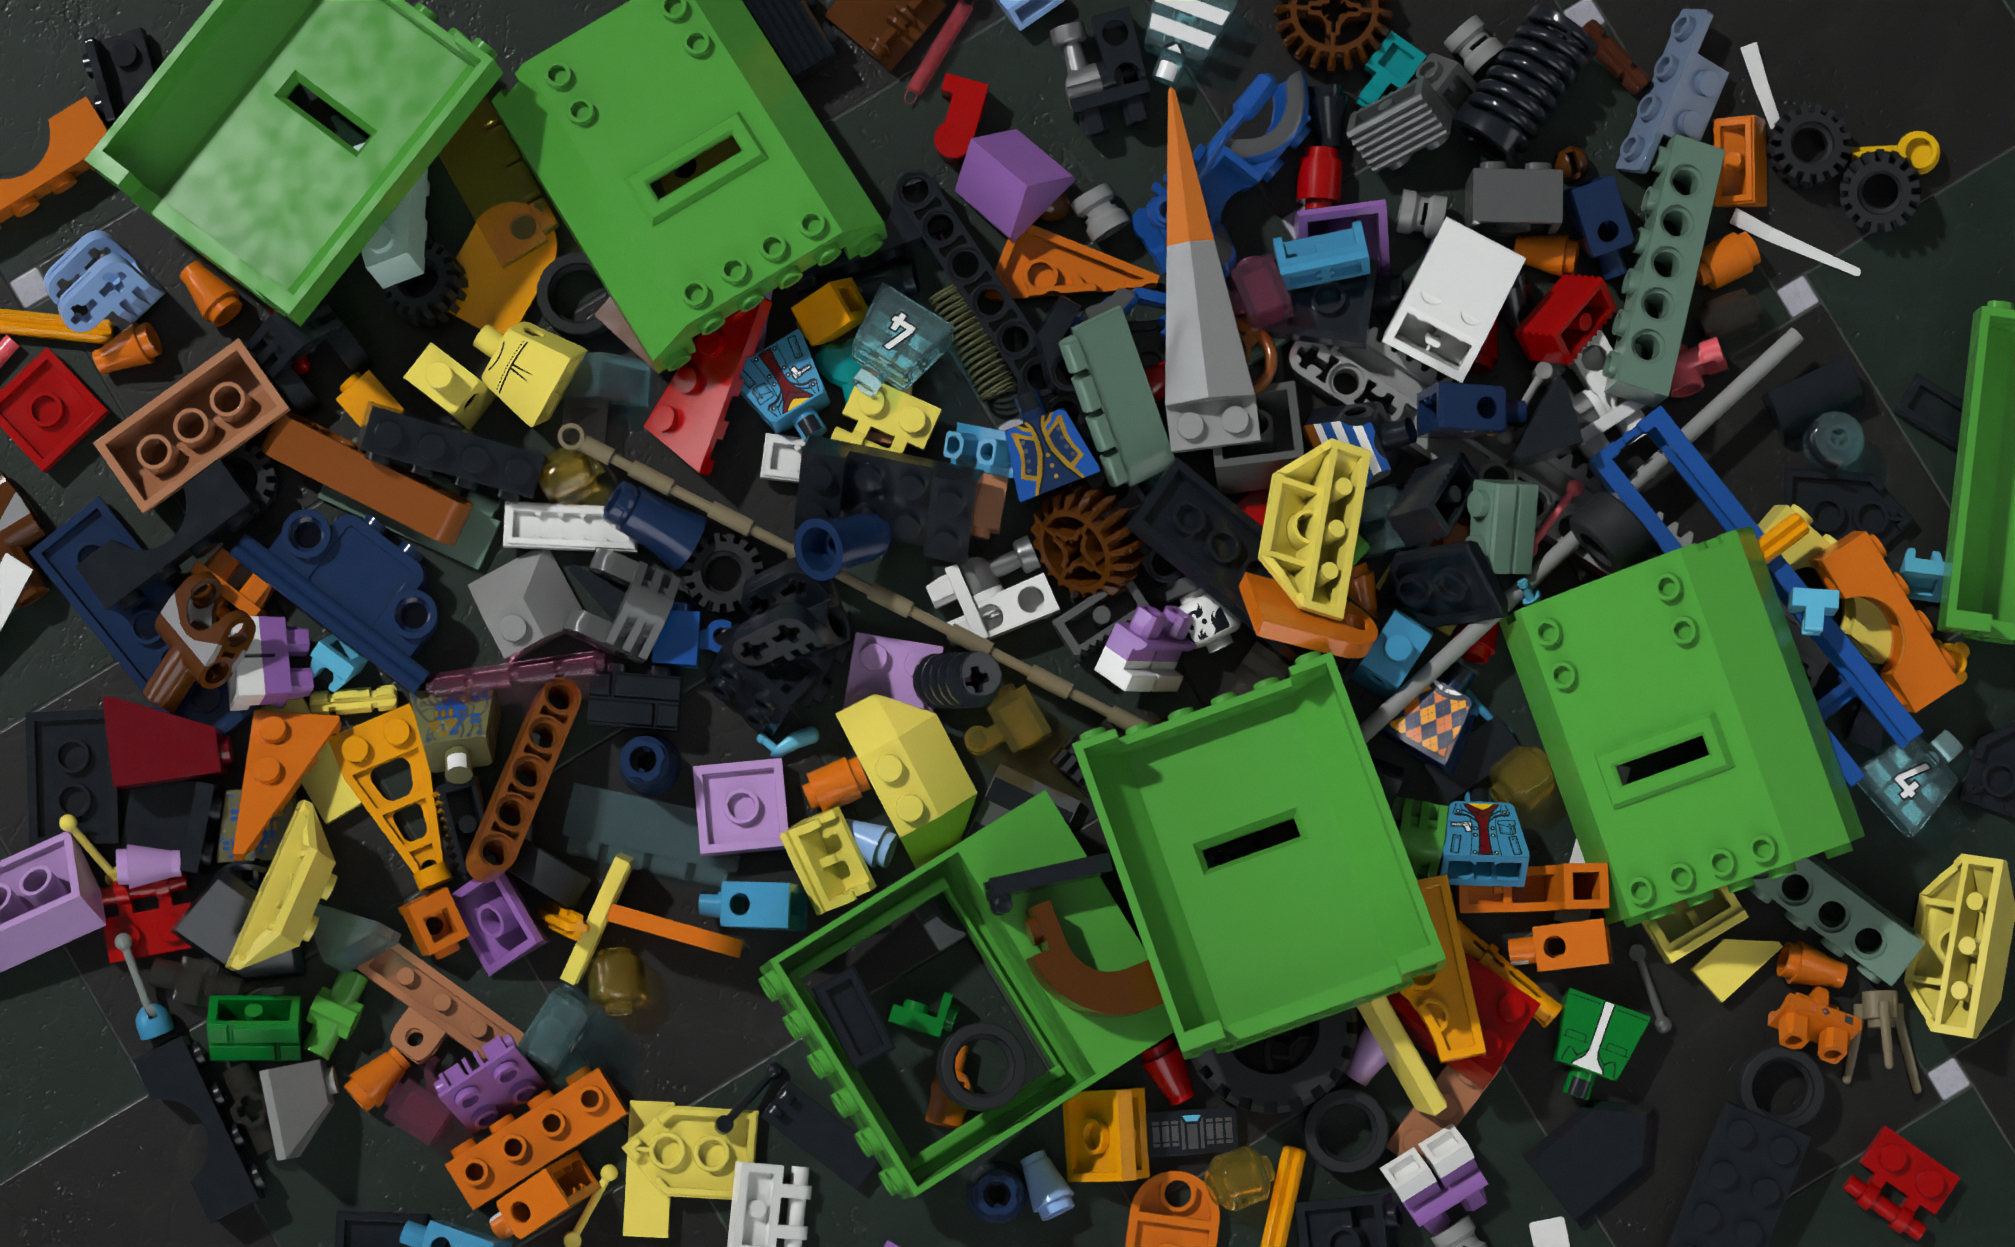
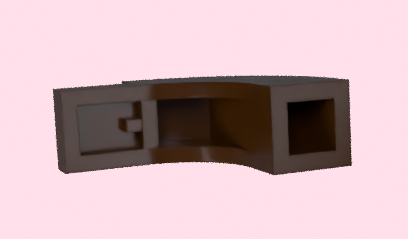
[1023,900,1164,1018]

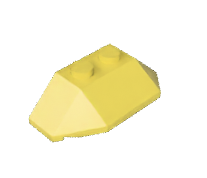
[1258,438,1372,621]
[835,693,977,869]
[225,800,337,971]
[1904,854,2015,1039]

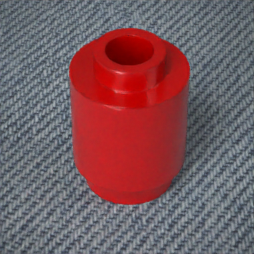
[1297,146,1343,210]

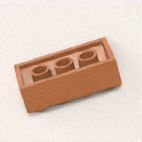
[93,338,291,515]

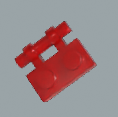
[100,872,193,963]
[1842,1126,1960,1241]

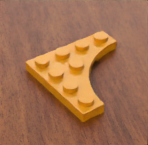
[1399,874,1486,1063]

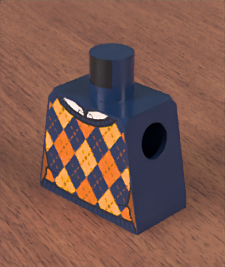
[1378,661,1479,777]

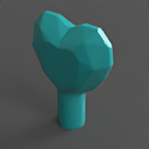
[815,337,872,403]

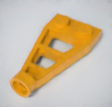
[328,703,453,892]

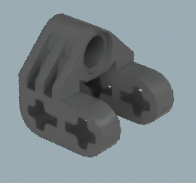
[562,548,681,664]

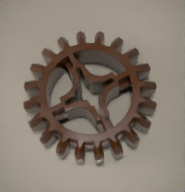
[1273,0,1393,73]
[1030,482,1145,602]

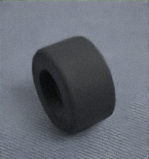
[1569,491,1655,574]

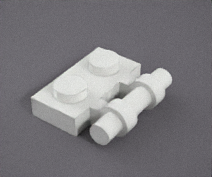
[727,1161,812,1247]

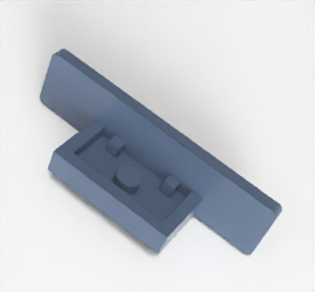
[1616,9,1729,174]

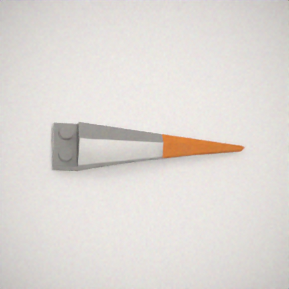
[1165,86,1262,453]

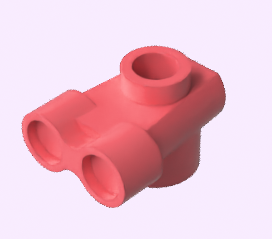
[1669,337,1728,398]

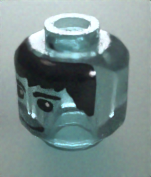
[1802,411,1865,472]

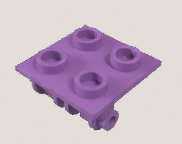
[433,1033,548,1135]

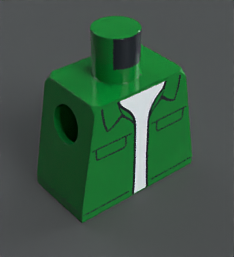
[1552,988,1651,1101]

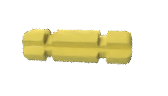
[309,685,398,715]

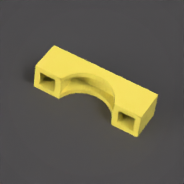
[1758,504,1892,664]

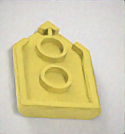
[621,1105,759,1200]

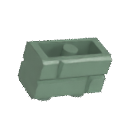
[1465,479,1539,574]

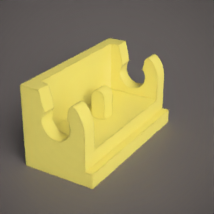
[779,806,877,916]
[1641,885,1749,964]

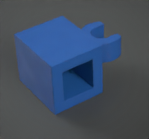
[652,602,733,669]

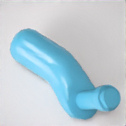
[1517,578,1542,607]
[756,726,820,758]

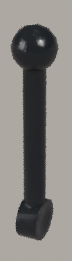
[714,1062,783,1135]

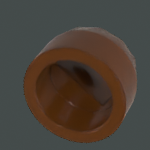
[1553,146,1589,183]
[1039,192,1071,222]

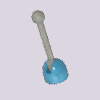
[114,933,175,1040]

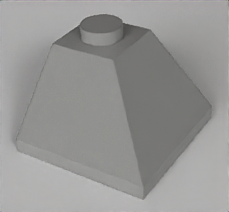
[468,549,583,663]
[259,1059,339,1161]

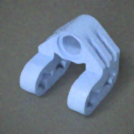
[44,230,165,332]

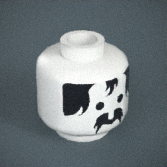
[1179,589,1241,653]

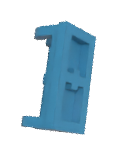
[1273,221,1371,292]

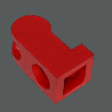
[934,73,989,164]

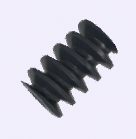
[913,651,1002,709]

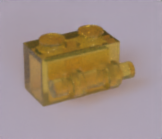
[964,683,1052,759]

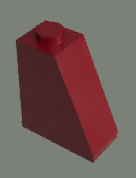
[102,696,234,789]

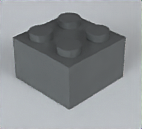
[1465,161,1563,237]
[1213,381,1304,495]

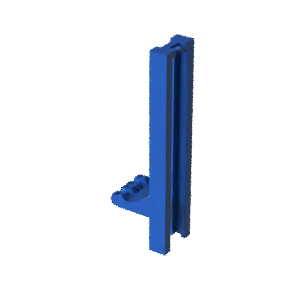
[1587,405,1923,790]

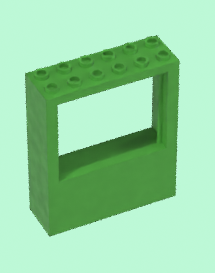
[758,789,1174,1200]

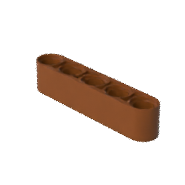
[260,411,474,546]
[466,676,582,883]

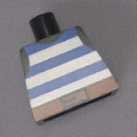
[1301,401,1417,487]

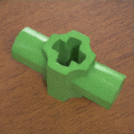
[302,967,368,1061]

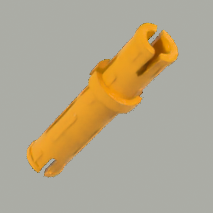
[1457,919,1563,1028]

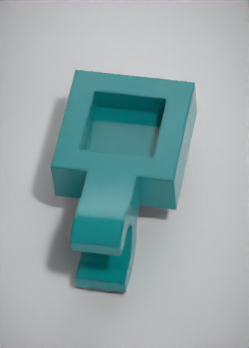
[1356,31,1427,107]

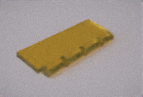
[438,95,559,269]

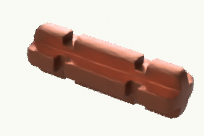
[1582,19,1650,95]

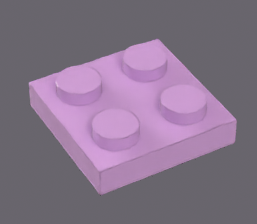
[843,632,944,712]
[693,758,789,857]

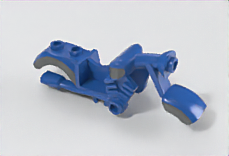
[1069,70,1311,342]

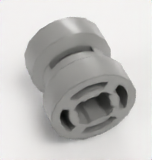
[1443,14,1505,77]
[1070,182,1131,243]
[1395,189,1447,239]
[1431,1215,1488,1247]

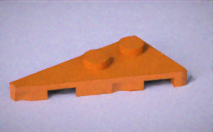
[984,225,1160,302]
[232,710,342,861]

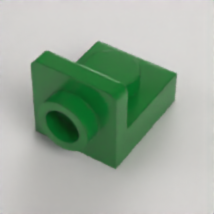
[888,992,959,1039]

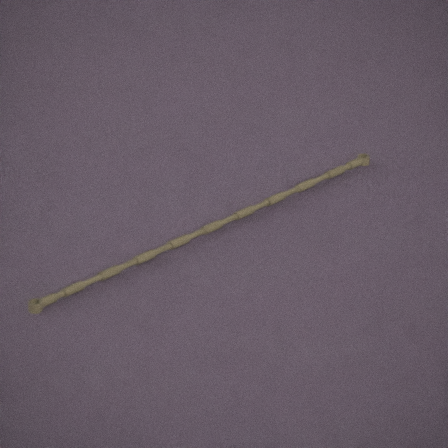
[558,423,1154,731]

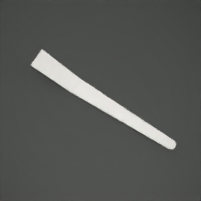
[1740,42,1780,130]
[1730,207,1861,276]

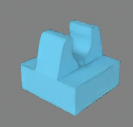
[1899,548,1945,603]
[1788,587,1840,636]
[309,633,369,692]

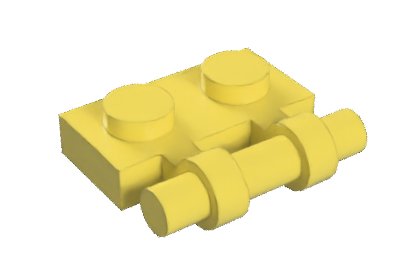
[830,373,942,454]

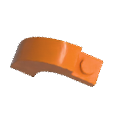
[1455,863,1610,914]

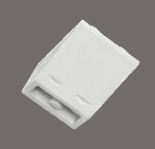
[1382,216,1526,383]

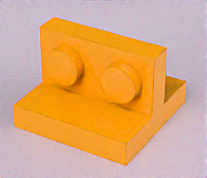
[1063,1088,1150,1182]

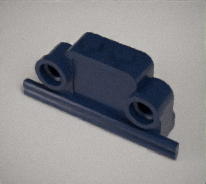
[229,509,440,695]

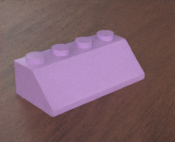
[0,831,106,973]

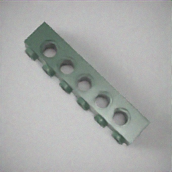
[1602,134,1725,408]
[1748,855,1925,986]

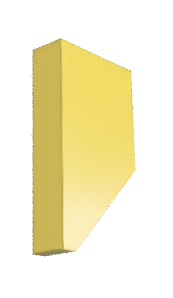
[1690,939,1783,1003]

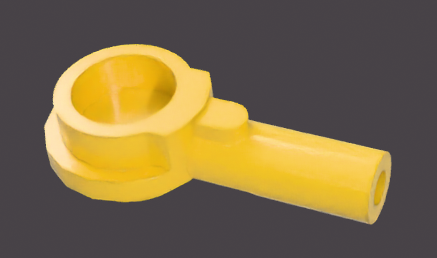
[1850,131,1941,175]

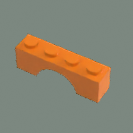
[0,96,110,229]
[1809,531,1960,713]

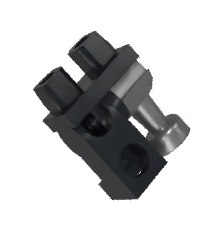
[1050,6,1151,139]

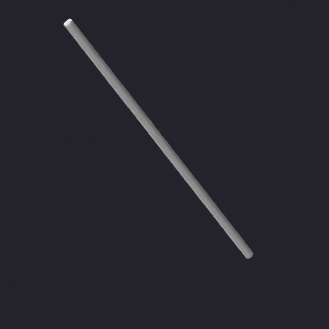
[1359,327,1804,743]

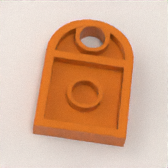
[1239,572,1378,659]
[607,903,745,958]
[1125,1171,1220,1247]

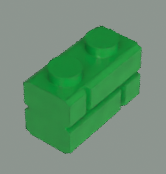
[207,995,304,1062]

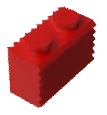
[1514,273,1617,365]

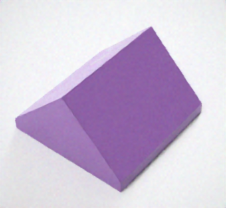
[955,129,1075,243]
[1293,199,1390,274]
[451,862,549,976]

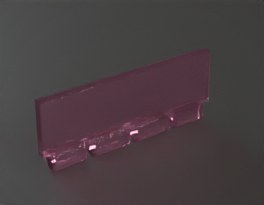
[425,650,607,698]

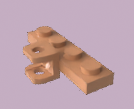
[356,932,528,1065]

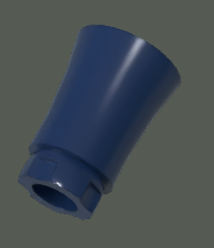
[602,481,706,571]
[794,513,893,581]
[619,734,681,796]
[966,1161,1029,1224]

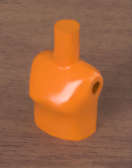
[926,1045,974,1129]

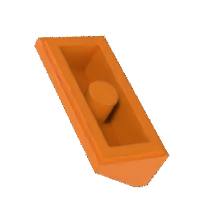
[1713,115,1767,207]

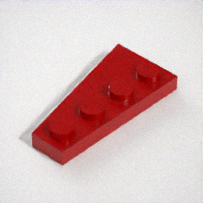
[643,295,773,476]

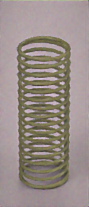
[929,284,1016,402]

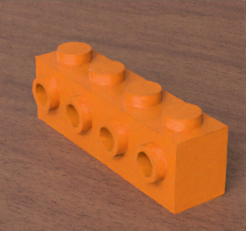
[445,1065,629,1211]

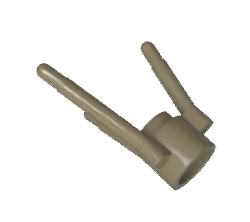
[1843,990,1922,1094]

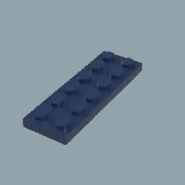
[29,496,264,737]

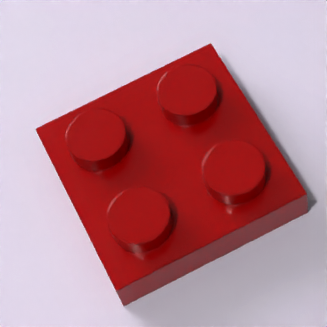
[0,347,111,473]

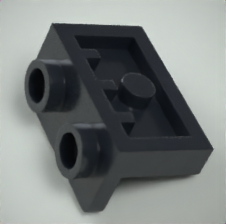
[82,27,157,125]

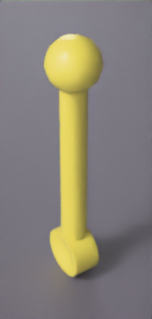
[59,814,117,886]
[563,1164,618,1247]

